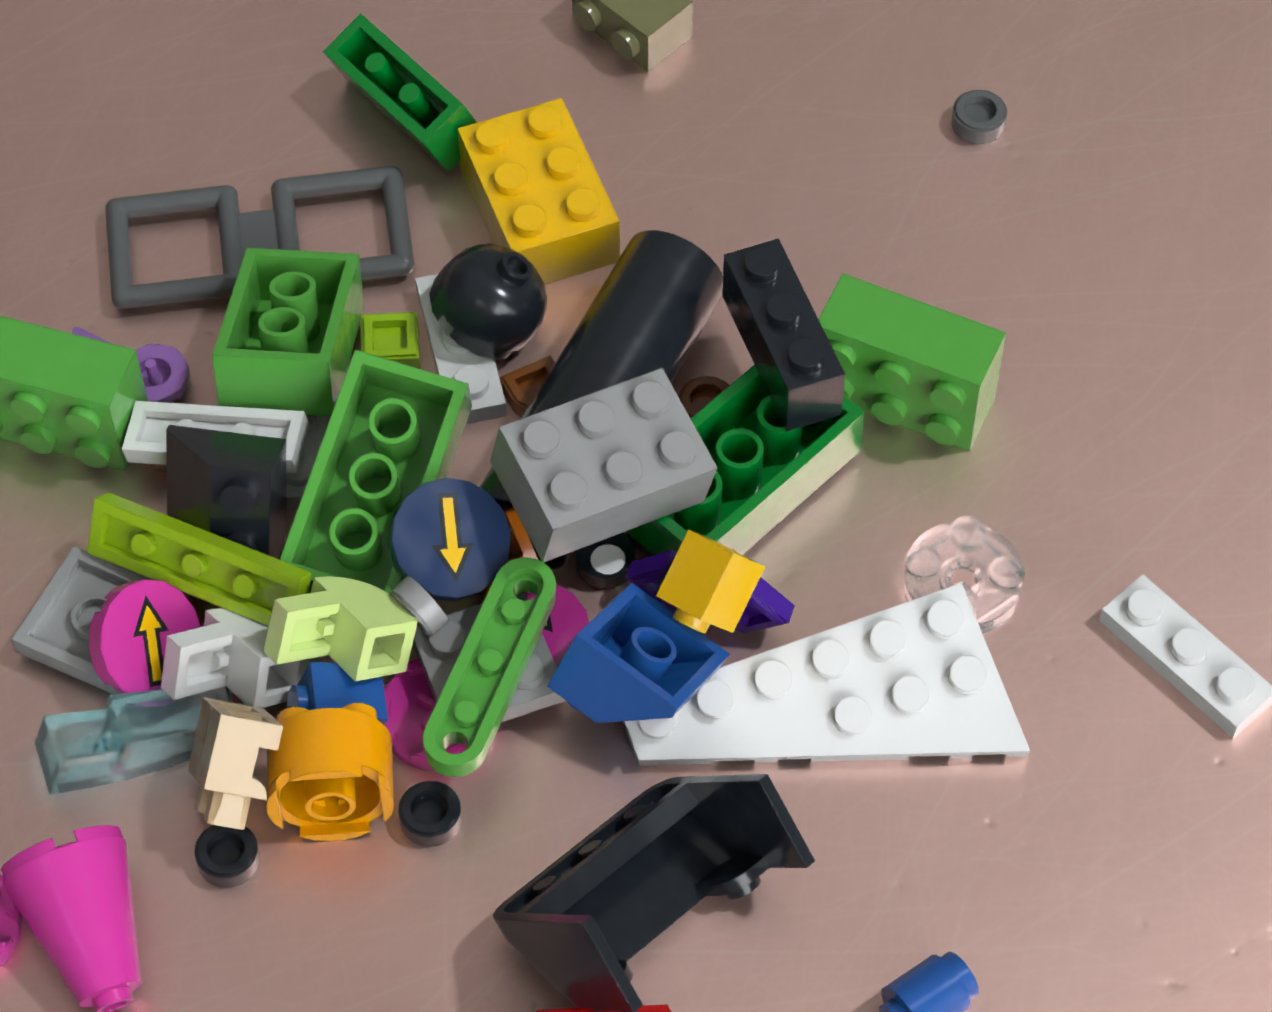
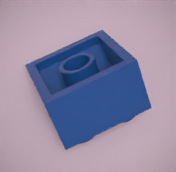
[547,583,730,723]

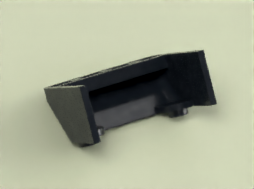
[493,774,815,1012]

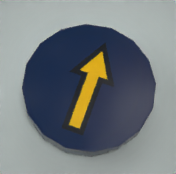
[388,478,511,601]

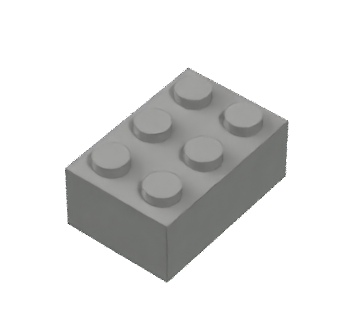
[490,368,717,563]

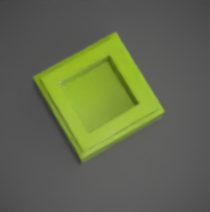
[361,312,420,369]

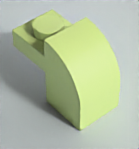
[264,576,418,682]

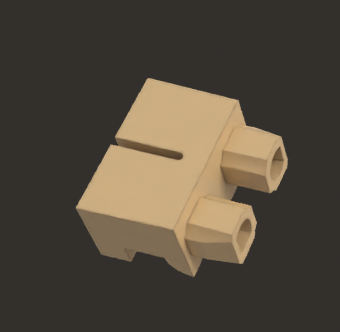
[188,697,283,830]

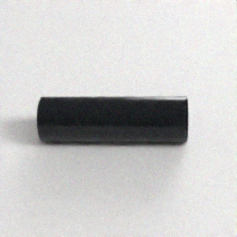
[479,230,723,570]

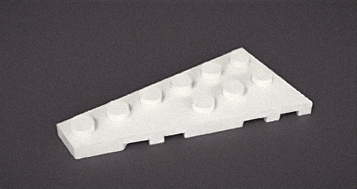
[622,583,1030,766]

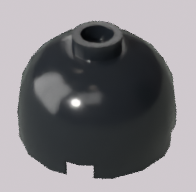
[429,243,547,360]

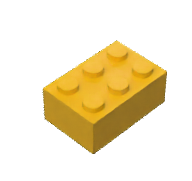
[457,98,620,285]

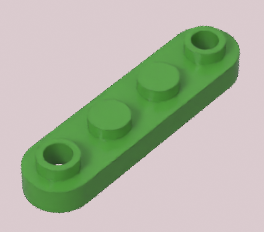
[423,557,556,777]

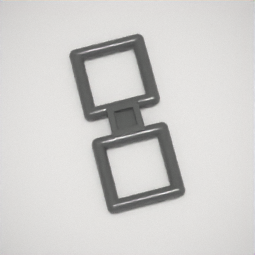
[105,166,415,309]

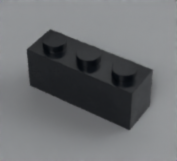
[722,238,845,432]

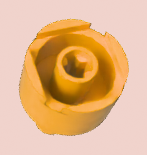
[267,703,394,841]

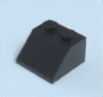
[166,425,287,559]

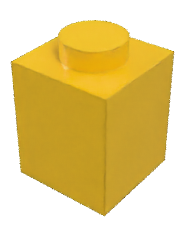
[656,529,765,634]

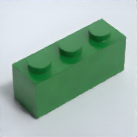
[323,13,477,172]

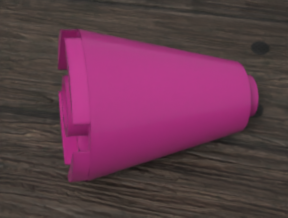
[1,825,142,1012]

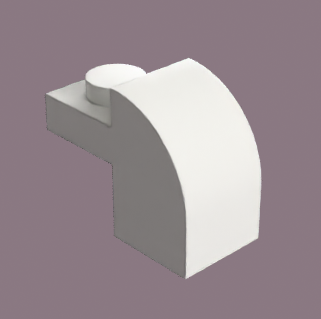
[161,608,309,708]

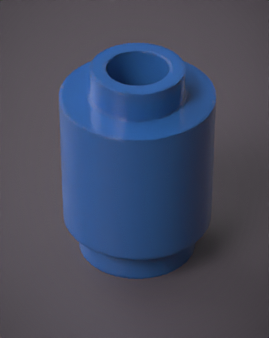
[879,951,979,1012]

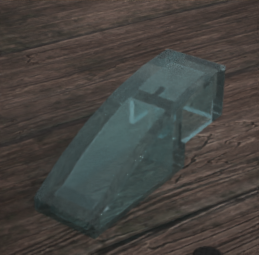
[35,686,233,795]

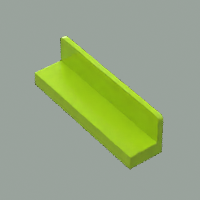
[87,492,312,626]

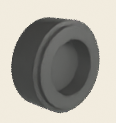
[951,90,1007,144]

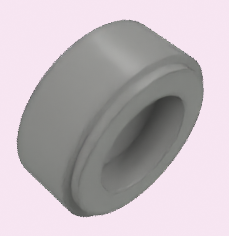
[391,576,449,636]

